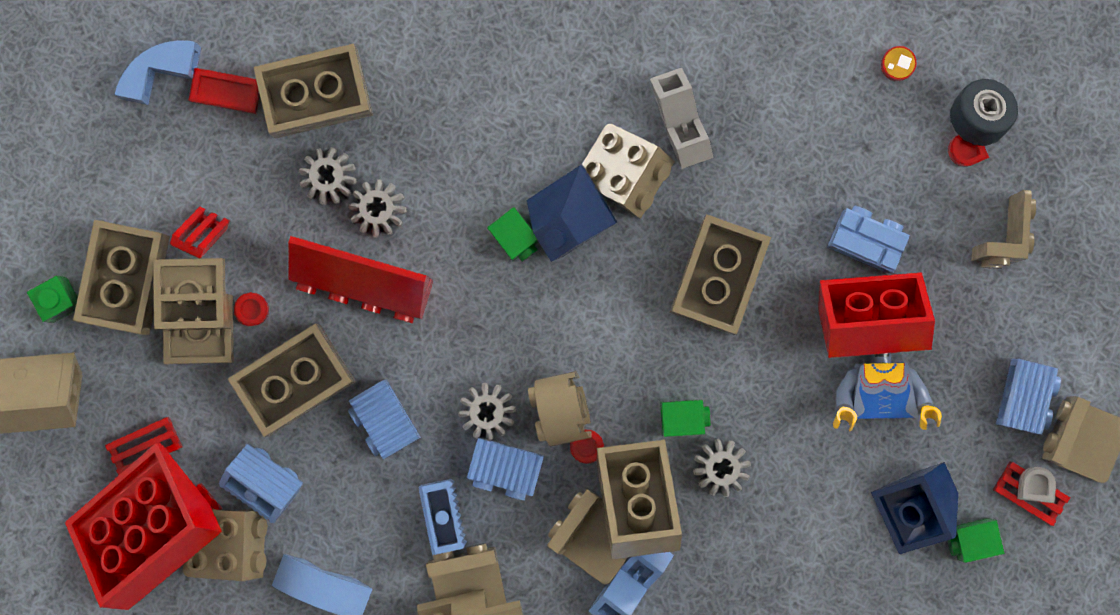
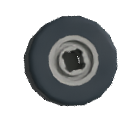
[950,78,1018,146]

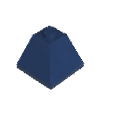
[526,165,617,262]
[871,462,959,554]

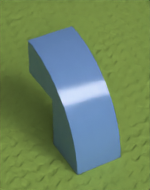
[115,41,201,105]
[589,552,674,615]
[272,554,372,615]

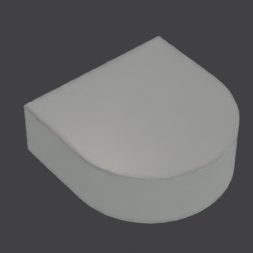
[1017,467,1056,503]

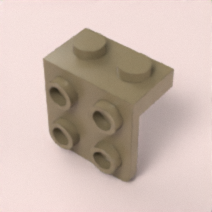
[582,124,675,219]
[971,190,1036,269]
[1041,396,1120,483]
[547,489,629,584]
[183,509,268,581]
[426,543,507,607]

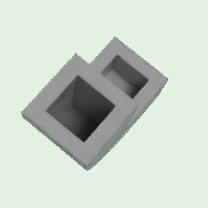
[650,67,713,169]

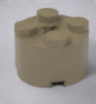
[528,371,592,447]

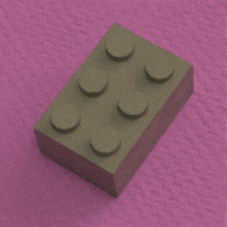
[253,43,373,139]
[669,214,771,335]
[73,220,170,335]
[228,324,356,437]
[597,440,682,559]

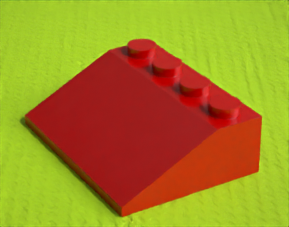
[288,236,433,324]
[65,443,222,610]

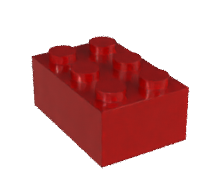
[818,272,935,358]

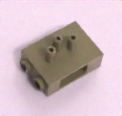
[0,352,82,434]

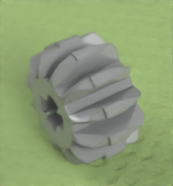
[299,147,357,205]
[348,179,407,238]
[458,383,516,441]
[693,439,751,497]

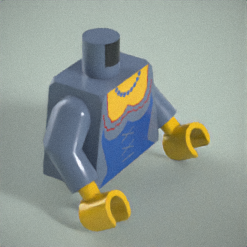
[833,353,942,431]

